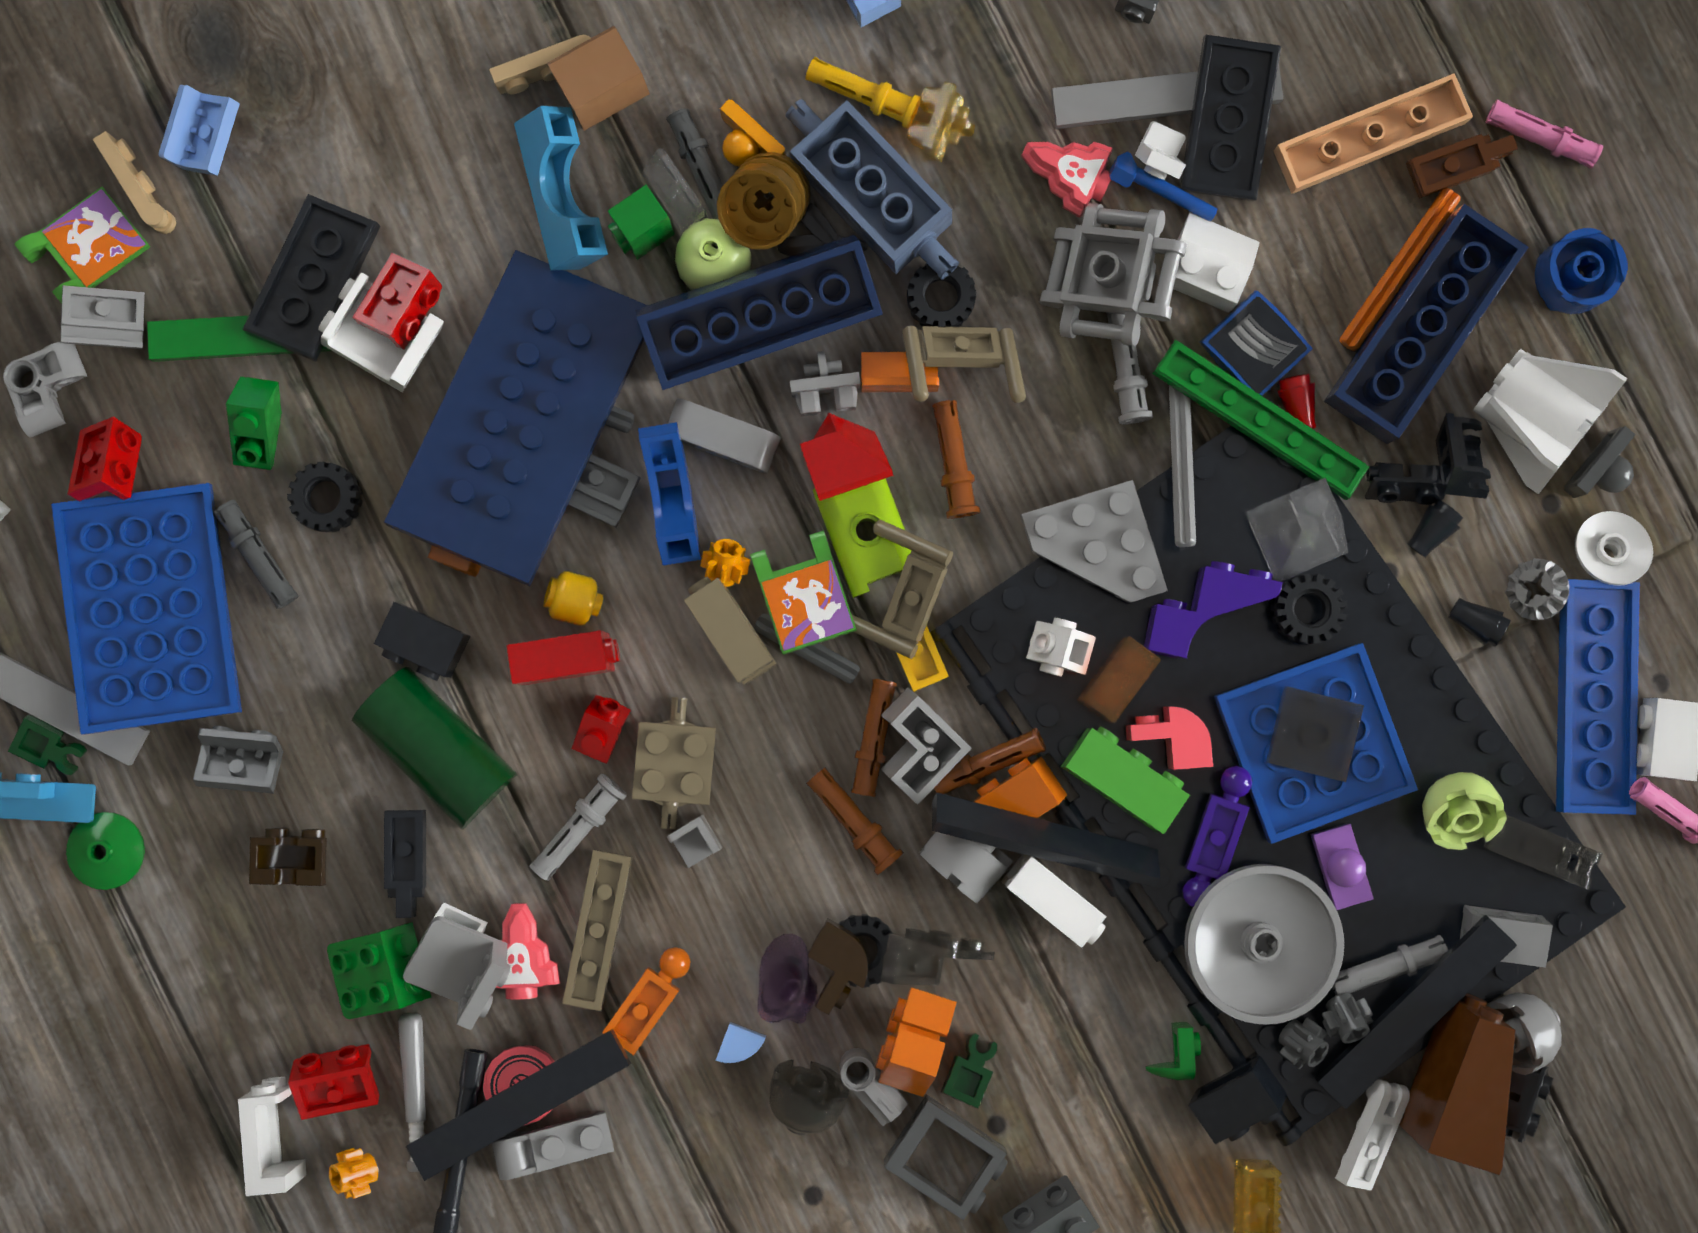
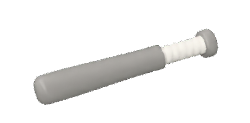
[398,1013,426,1172]

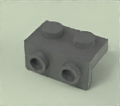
[193,726,283,794]
[1002,1175,1100,1233]

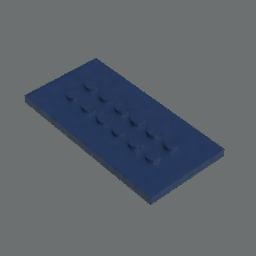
[384,250,648,587]

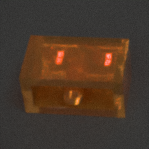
[1078,636,1161,723]

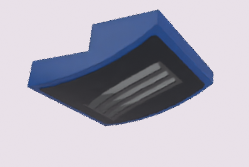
[1200,291,1313,396]

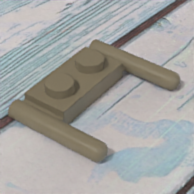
[902,326,1026,403]
[851,520,953,659]

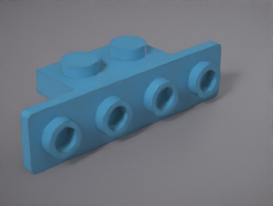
[0,772,96,823]

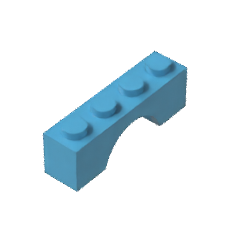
[514,106,608,270]

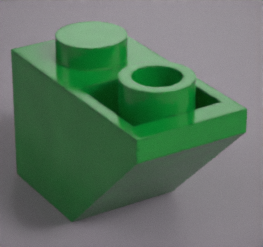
[226,376,282,470]

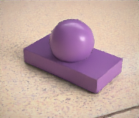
[1310,823,1374,910]

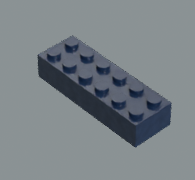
[1324,204,1529,444]
[635,235,883,390]

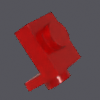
[571,695,631,764]

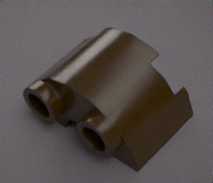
[249,828,327,886]

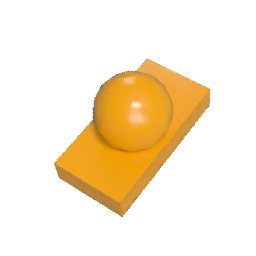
[720,99,786,167]

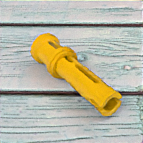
[805,57,921,129]

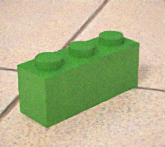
[1061,726,1190,834]

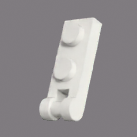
[1335,1079,1410,1190]

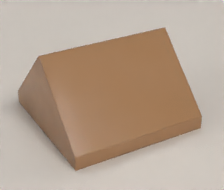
[547,26,650,131]

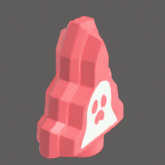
[1021,142,1112,218]
[495,903,561,1000]

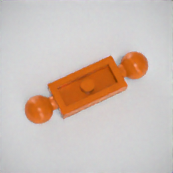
[602,947,691,1056]

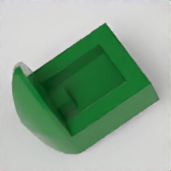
[1145,1022,1201,1080]

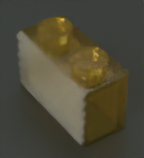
[1233,1159,1282,1233]

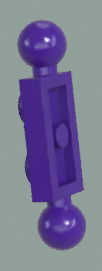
[1183,766,1252,907]

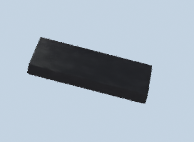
[1180,34,1281,201]
[243,194,380,362]

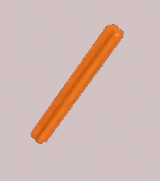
[1339,188,1461,351]

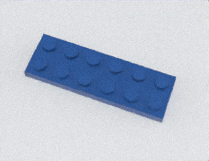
[1556,579,1640,815]

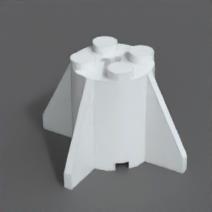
[1473,349,1627,494]

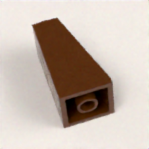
[1399,994,1516,1175]

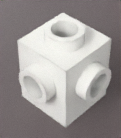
[1026,617,1096,677]

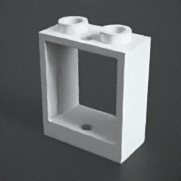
[1001,854,1107,948]

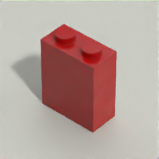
[506,630,620,685]

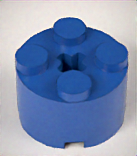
[1535,228,1628,314]

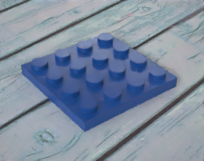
[1214,643,1418,844]

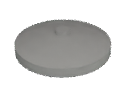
[1184,864,1344,1025]

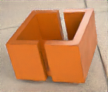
[875,987,957,1097]

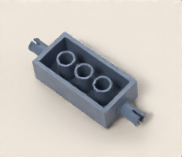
[785,99,959,280]

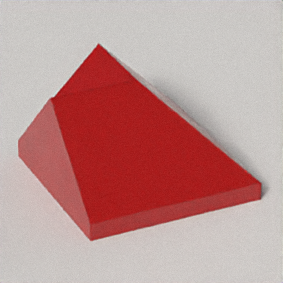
[800,413,894,501]

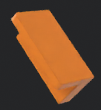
[861,352,939,392]

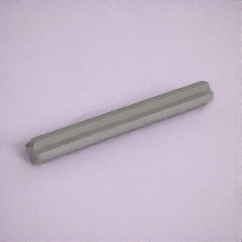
[1169,385,1196,547]

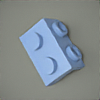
[159,85,240,176]

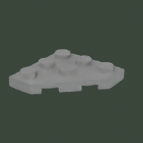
[1020,480,1168,603]

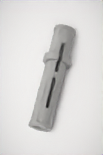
[1332,935,1448,996]

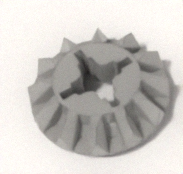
[1504,558,1569,620]

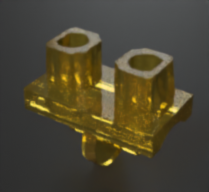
[907,81,975,162]

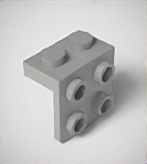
[403,916,511,1030]

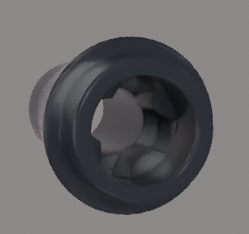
[1407,499,1463,558]
[1448,597,1511,647]

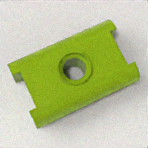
[812,478,912,598]

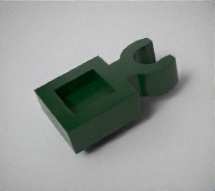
[8,715,87,775]
[941,1033,998,1108]

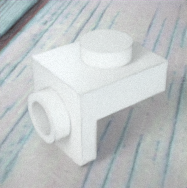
[1135,121,1186,180]

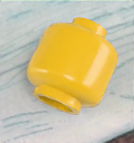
[543,571,603,626]

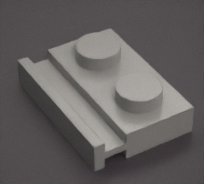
[60,285,145,349]

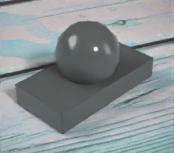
[1564,426,1636,498]

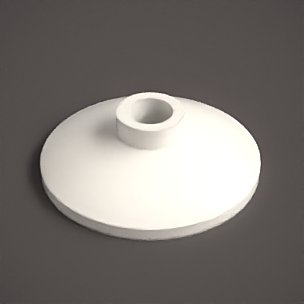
[1575,511,1653,585]

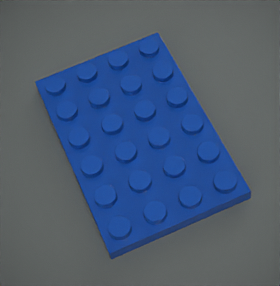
[51,483,242,735]

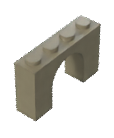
[684,576,777,685]

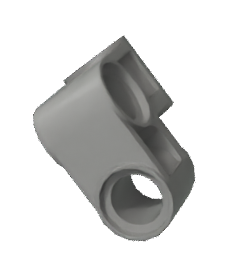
[3,342,87,438]

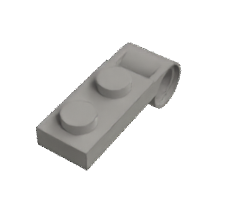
[491,1111,614,1180]

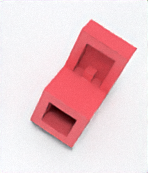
[1126,707,1213,770]

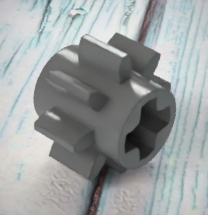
[1322,993,1373,1043]
[1279,1017,1329,1069]

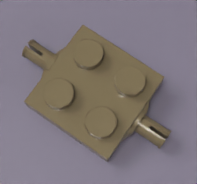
[632,697,716,829]

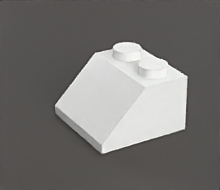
[1173,213,1260,313]

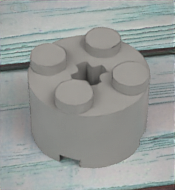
[919,832,1013,903]

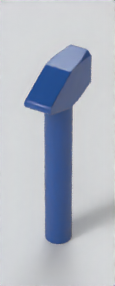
[1109,152,1218,222]

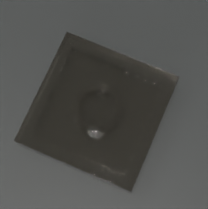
[1266,686,1364,782]

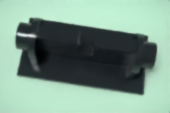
[1365,462,1446,505]
[1506,1066,1553,1143]

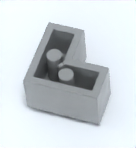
[881,687,972,805]

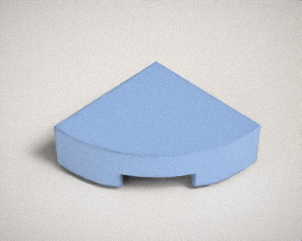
[715,1022,766,1063]

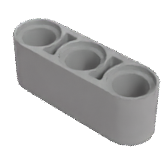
[667,398,781,474]

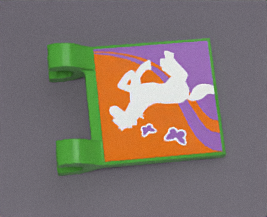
[14,187,150,304]
[750,530,857,655]

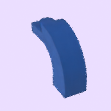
[638,422,701,566]

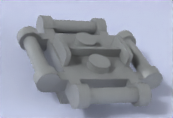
[1039,203,1187,346]

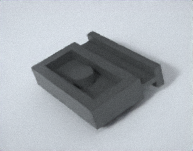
[568,454,641,528]

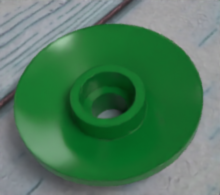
[66,812,145,890]

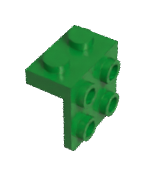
[327,922,431,1019]

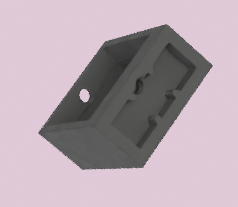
[884,1094,1008,1220]

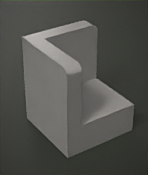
[666,814,722,868]

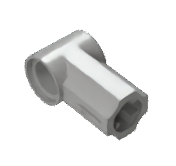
[839,1048,908,1126]

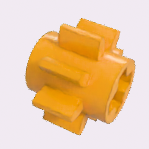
[700,539,750,587]
[329,1148,378,1199]

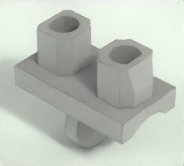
[790,351,860,416]

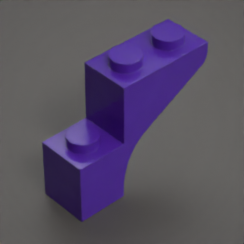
[1143,561,1283,659]

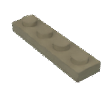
[562,849,633,1011]

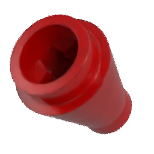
[1277,373,1316,429]

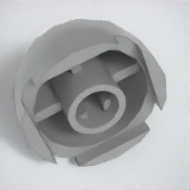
[1486,992,1562,1075]

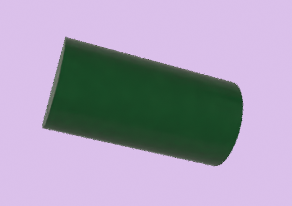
[352,667,517,830]

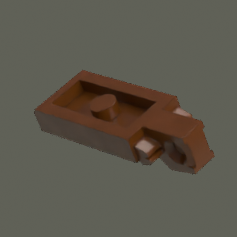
[1406,134,1518,199]

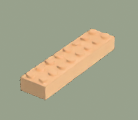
[1274,73,1473,194]

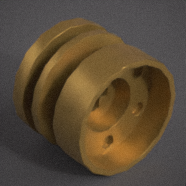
[717,152,811,249]

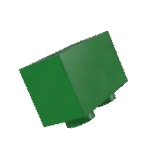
[608,185,675,260]

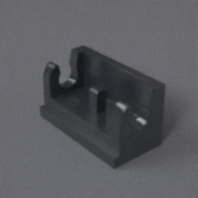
[1435,413,1491,499]

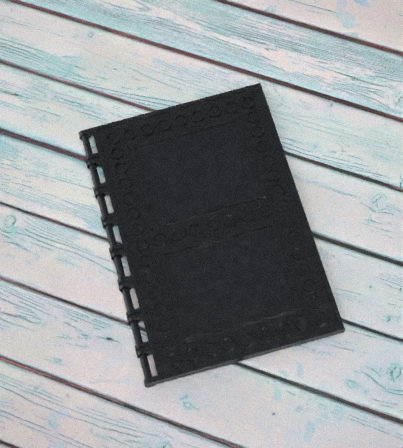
[930,399,1626,1146]

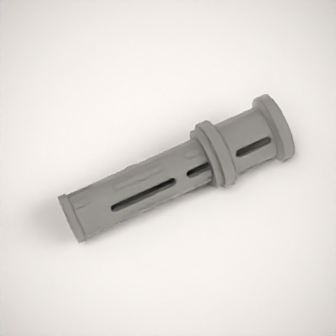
[1106,313,1153,424]
[529,773,627,881]

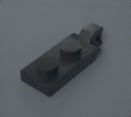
[384,810,426,918]

